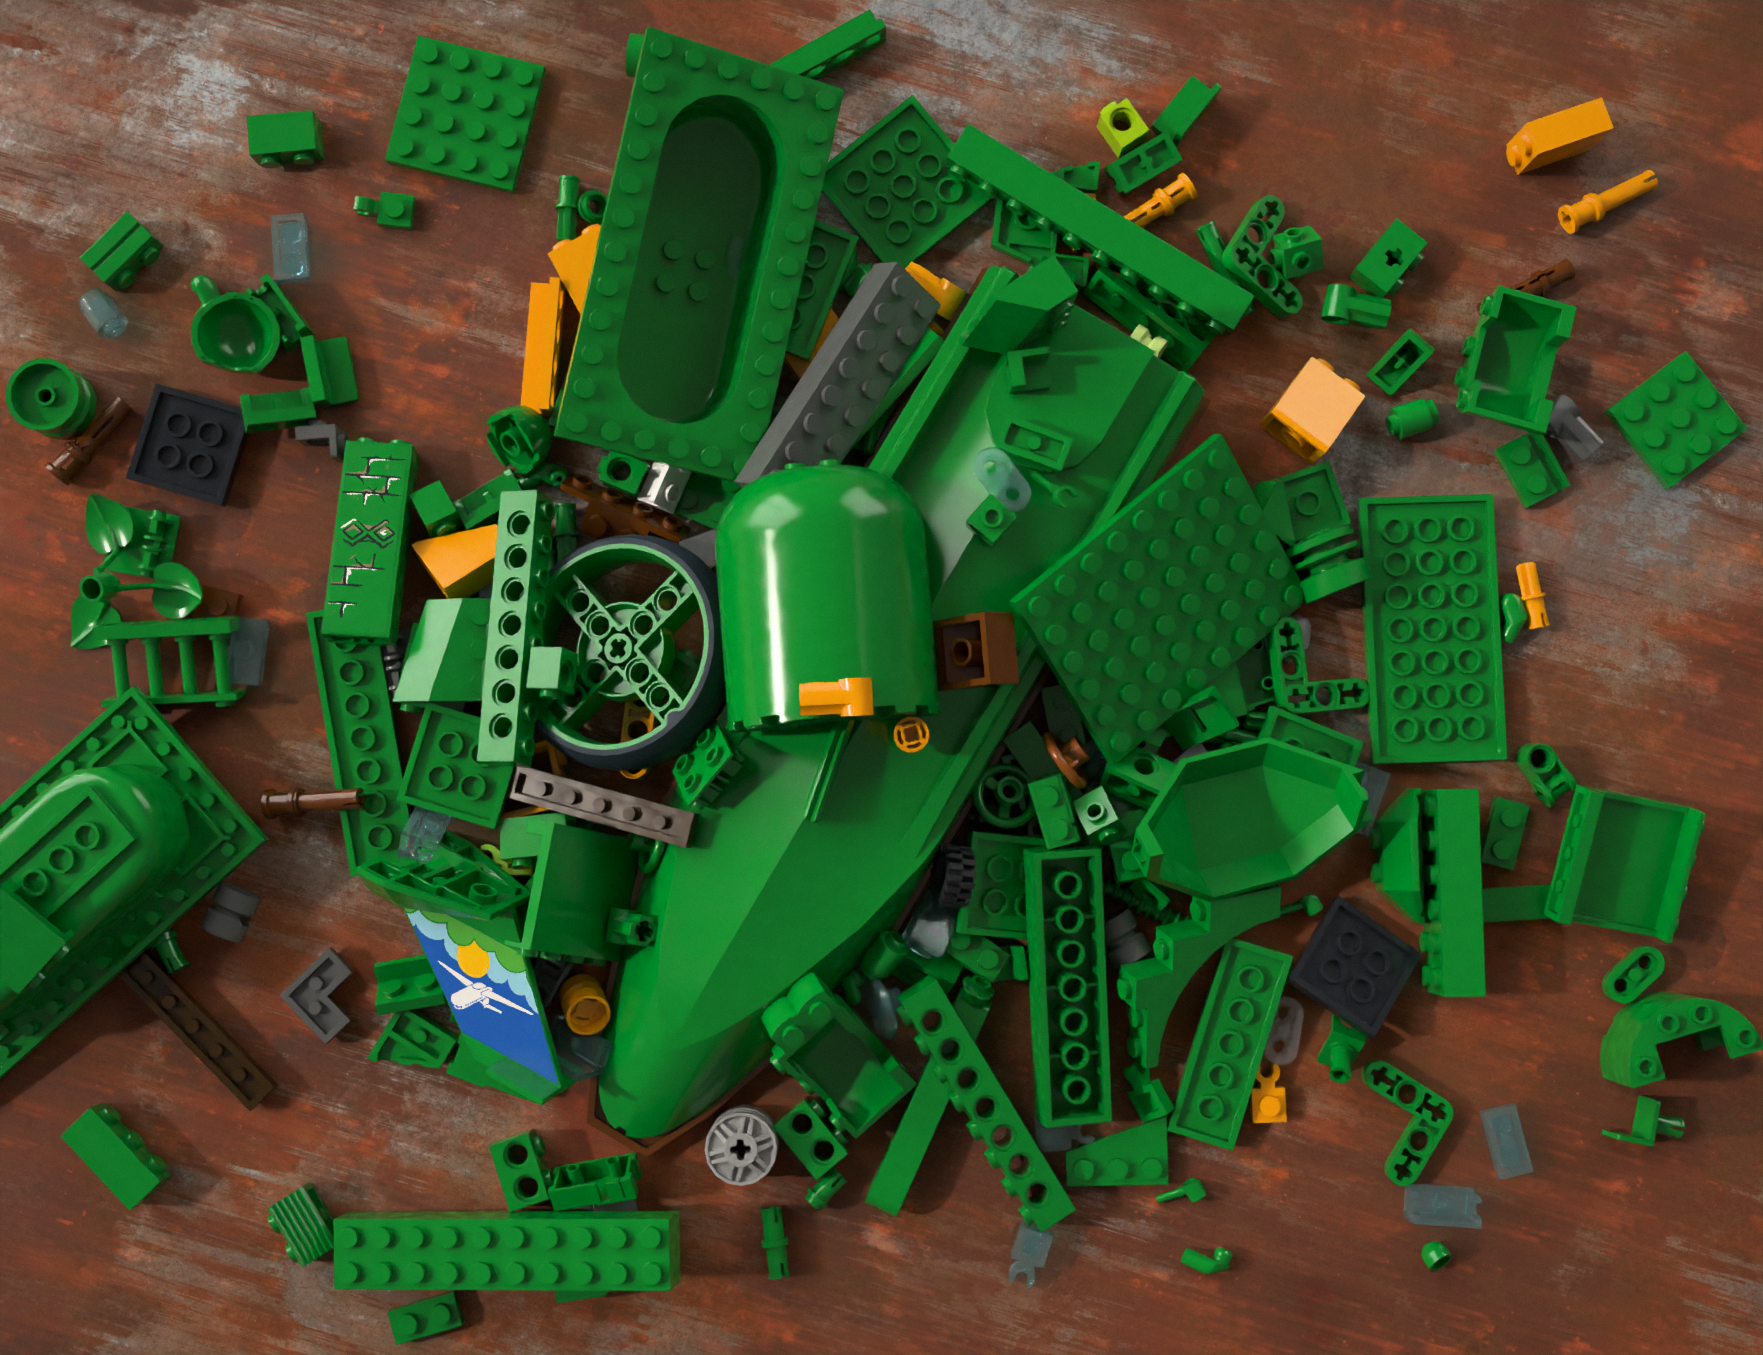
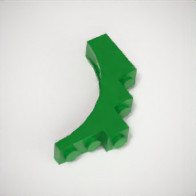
[1116,884,1281,1069]

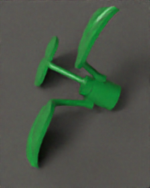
[71,494,203,649]

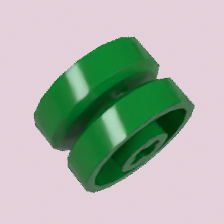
[5,358,97,439]

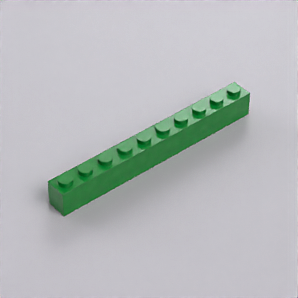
[947,124,1254,336]

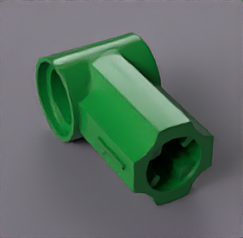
[1321,284,1392,330]
[604,907,658,947]

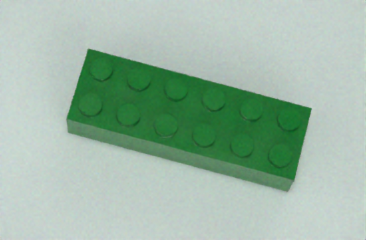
[1419,789,1486,997]

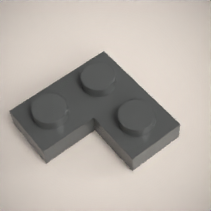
[279,947,355,1044]

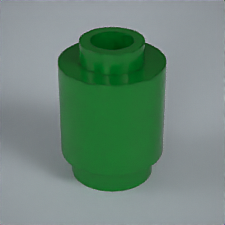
[1386,398,1439,440]
[859,931,908,982]

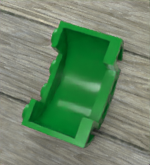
[1454,285,1577,435]
[1600,991,1763,1088]
[770,992,917,1139]

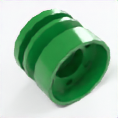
[1285,525,1373,604]

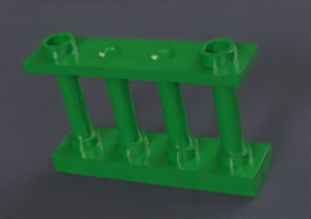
[93,616,247,707]

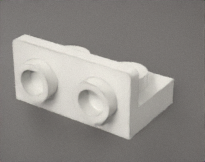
[637,462,691,514]

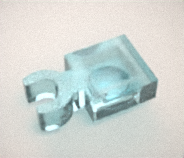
[1034,1117,1095,1152]
[1009,1222,1053,1288]

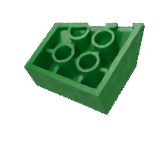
[958,255,1078,355]
[392,598,491,702]

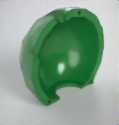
[191,292,280,375]

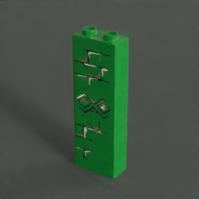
[321,437,420,646]

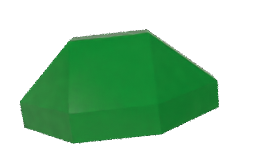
[1132,737,1375,902]

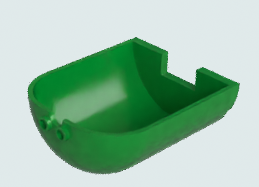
[715,459,941,733]

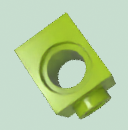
[1097,98,1149,159]

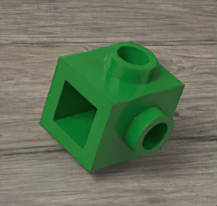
[1269,225,1324,279]

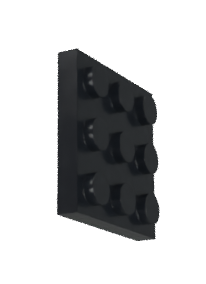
[126,384,248,507]
[1286,896,1422,1039]

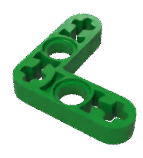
[1222,195,1303,318]
[1267,617,1369,715]
[1361,1059,1454,1186]

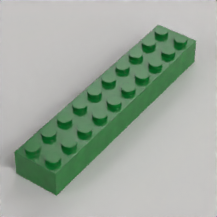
[333,1211,681,1291]

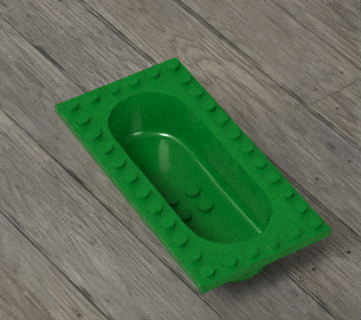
[553,26,844,483]
[0,686,269,1080]

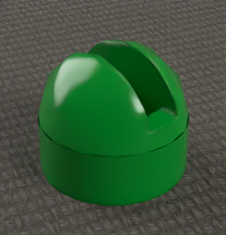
[1421,1241,1452,1272]

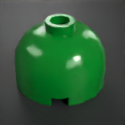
[486,405,553,474]

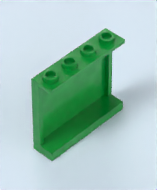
[1543,784,1706,944]
[504,819,638,966]

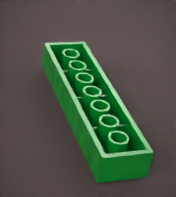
[1023,843,1112,1128]

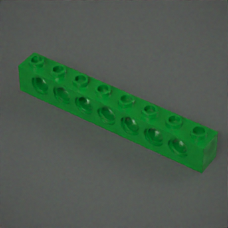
[477,490,555,767]
[895,975,1076,1232]

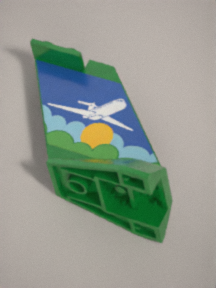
[355,829,583,1106]

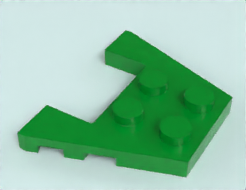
[991,161,1100,290]

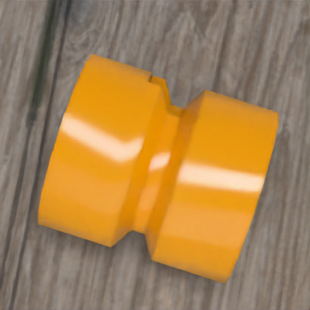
[559,974,611,1035]

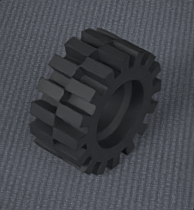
[930,844,976,908]

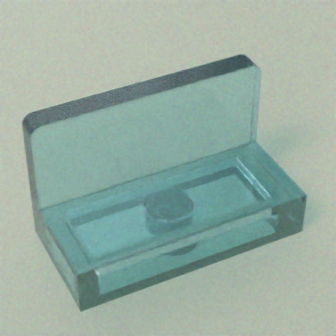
[549,1012,612,1081]

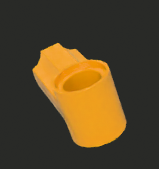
[905,261,967,321]
[799,677,874,717]

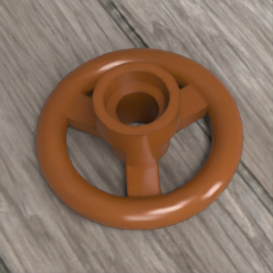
[1042,731,1091,789]

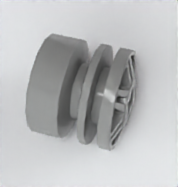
[704,1104,780,1186]

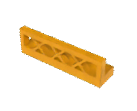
[521,277,566,417]

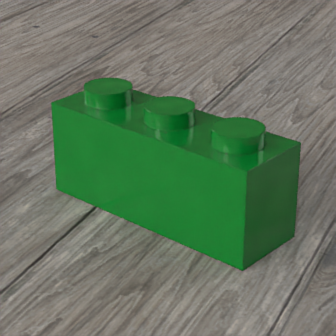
[60,1103,172,1211]

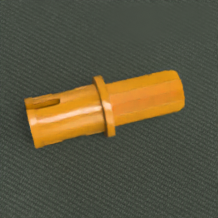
[1516,562,1550,629]

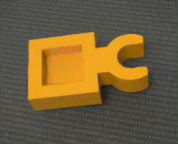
[1249,1062,1287,1123]

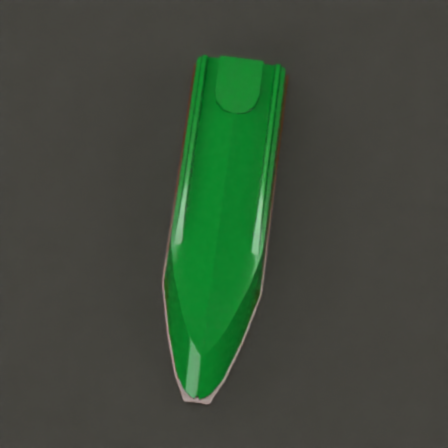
[587,265,1211,1158]

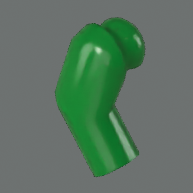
[1181,1247,1233,1275]

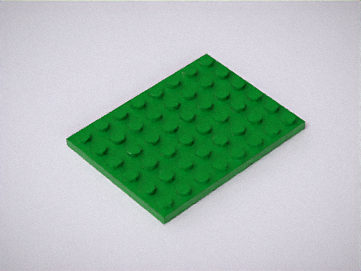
[1009,433,1304,765]

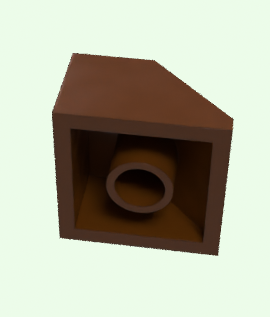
[933,612,1019,691]

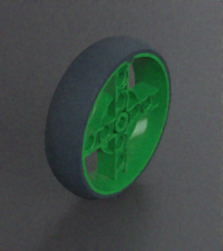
[514,534,727,771]

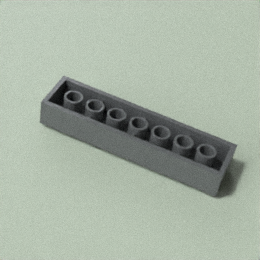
[734,262,941,488]

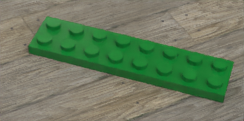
[306,610,419,877]

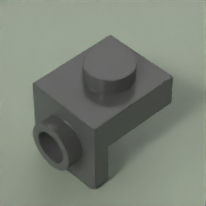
[295,420,349,463]

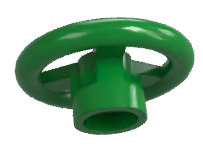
[973,763,1036,829]
[627,832,666,875]

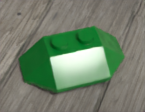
[1369,788,1426,924]

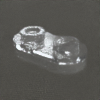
[1264,996,1304,1065]

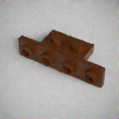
[560,473,691,544]

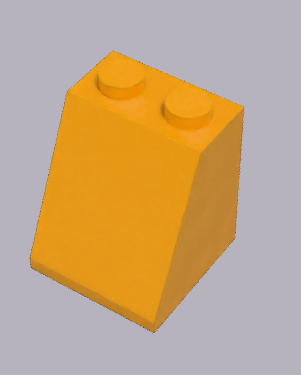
[1258,357,1365,465]

